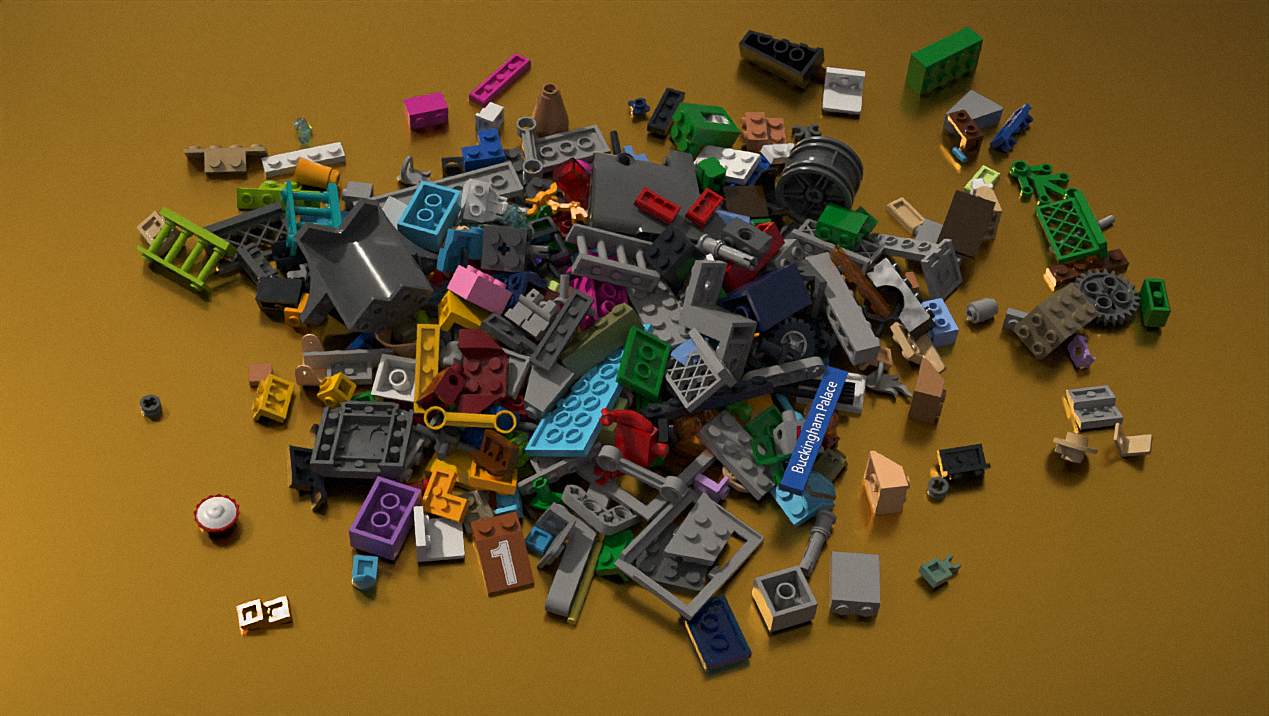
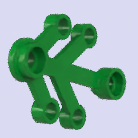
[1009,160,1079,206]

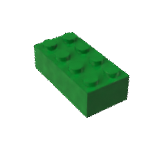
[905,26,983,95]

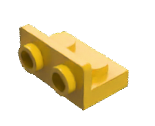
[252,374,295,423]

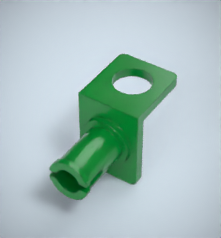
[750,435,792,485]
[530,478,574,515]

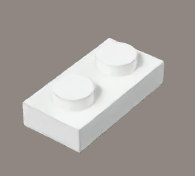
[760,143,795,164]

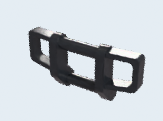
[528,216,580,284]
[862,280,904,338]

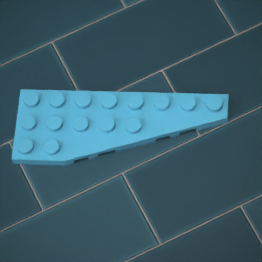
[525,324,654,457]

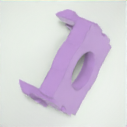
[1067,335,1097,368]

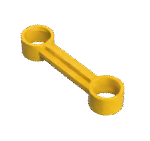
[424,406,516,434]

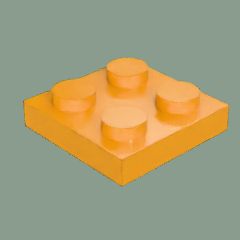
[468,460,517,496]

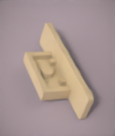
[184,144,268,174]
[890,322,947,374]

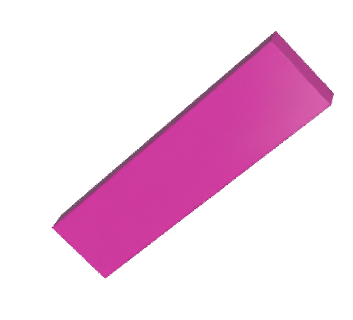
[469,53,531,108]

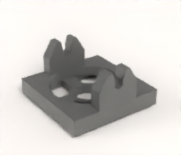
[797,259,827,318]

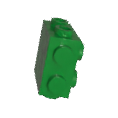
[814,202,869,252]

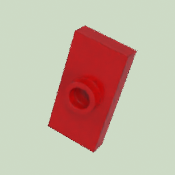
[633,187,682,225]
[685,188,725,228]

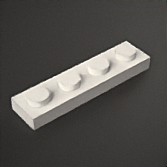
[261,142,346,178]

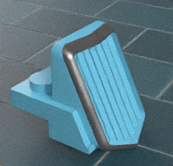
[770,470,836,528]

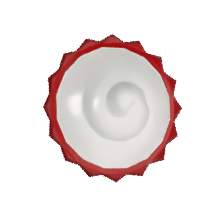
[193,494,240,533]

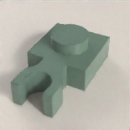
[918,554,961,588]

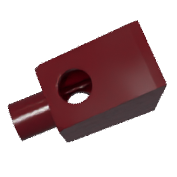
[415,363,466,417]

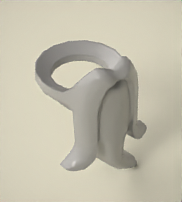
[397,155,432,186]
[865,361,913,398]

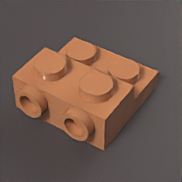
[741,112,787,151]

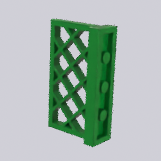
[1035,190,1108,264]

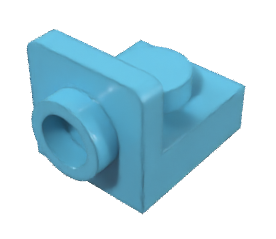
[495,489,524,518]

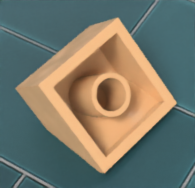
[864,451,910,515]

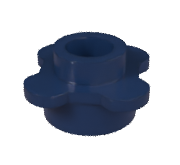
[628,98,650,117]

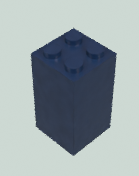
[718,263,812,333]

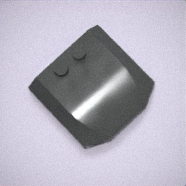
[310,401,415,479]

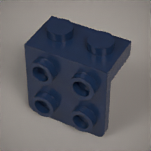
[492,271,547,316]

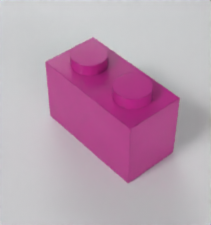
[403,92,449,130]

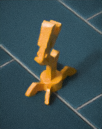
[525,183,588,225]

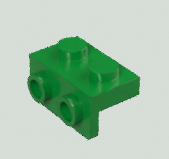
[594,529,636,581]

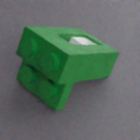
[669,102,741,158]

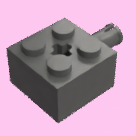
[481,225,550,272]

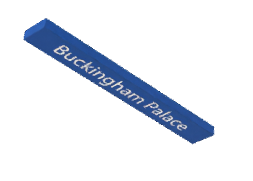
[779,366,848,496]

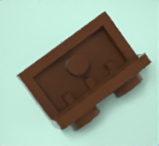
[469,429,519,477]

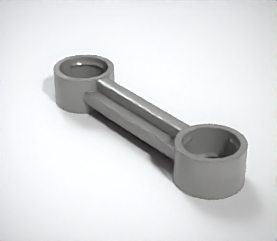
[516,117,543,182]
[596,445,686,502]

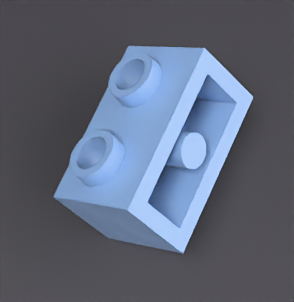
[921,298,959,347]

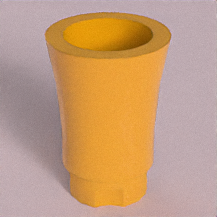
[294,157,341,189]

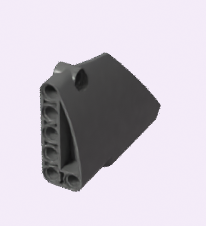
[587,152,727,244]

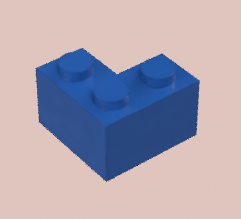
[461,128,505,173]

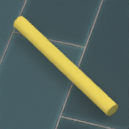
[567,542,602,625]

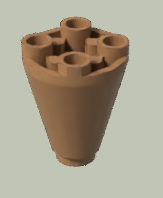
[530,83,569,138]

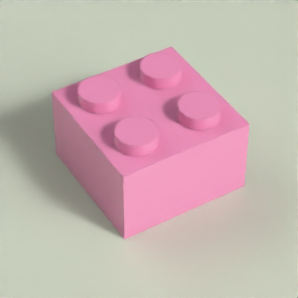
[447,265,512,316]

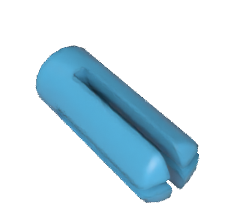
[952,147,968,163]

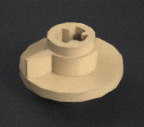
[1053,431,1098,463]

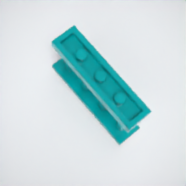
[281,181,342,256]

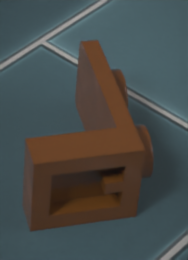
[948,110,984,156]

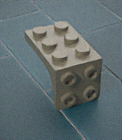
[1014,282,1100,360]

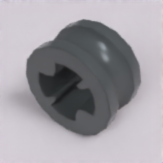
[140,395,162,417]
[927,477,949,499]

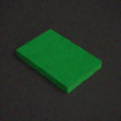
[615,325,671,401]

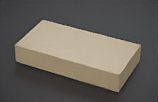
[886,197,925,235]

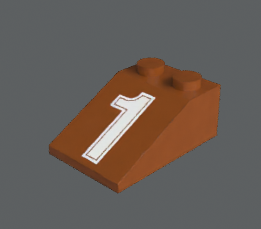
[470,512,534,596]

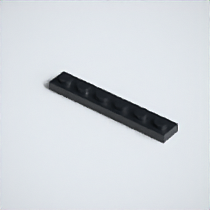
[640,376,774,424]

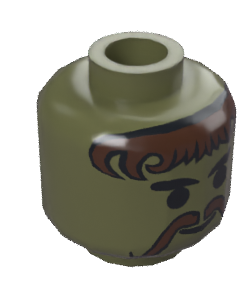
[392,318,418,345]

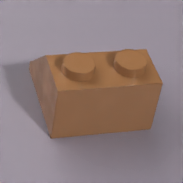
[907,358,947,424]

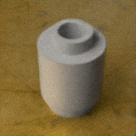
[965,298,998,324]

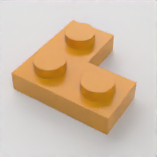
[420,466,470,524]

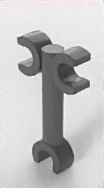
[791,124,821,141]

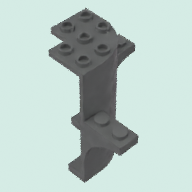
[294,197,438,334]

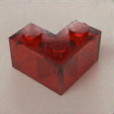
[552,157,591,213]

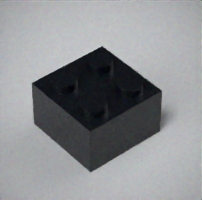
[642,223,707,288]

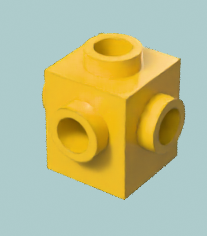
[317,372,357,409]

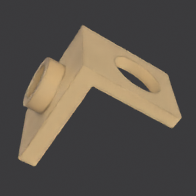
[1114,423,1153,457]

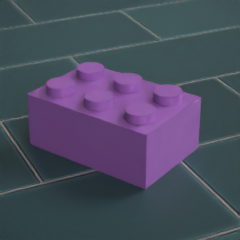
[349,476,422,561]

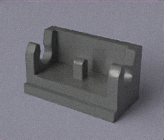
[237,243,281,286]

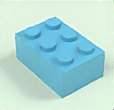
[397,181,462,252]

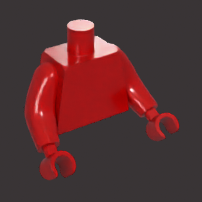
[594,408,669,485]

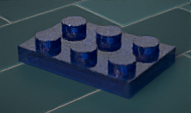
[679,594,752,672]

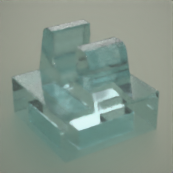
[503,203,528,228]

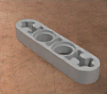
[742,357,826,387]

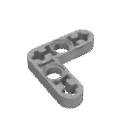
[562,485,643,535]

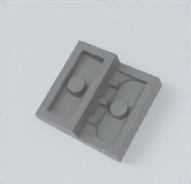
[1066,385,1123,429]

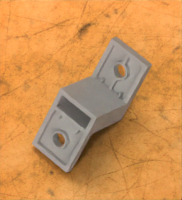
[678,260,758,386]

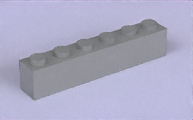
[805,252,881,365]

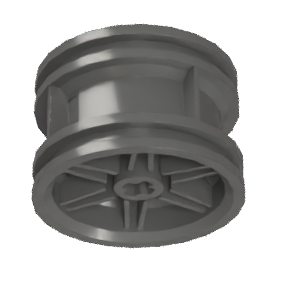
[775,136,864,224]

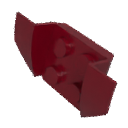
[456,329,509,414]

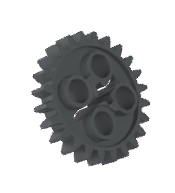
[1073,269,1140,326]

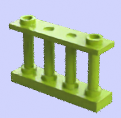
[136,206,237,293]

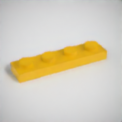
[414,324,440,415]

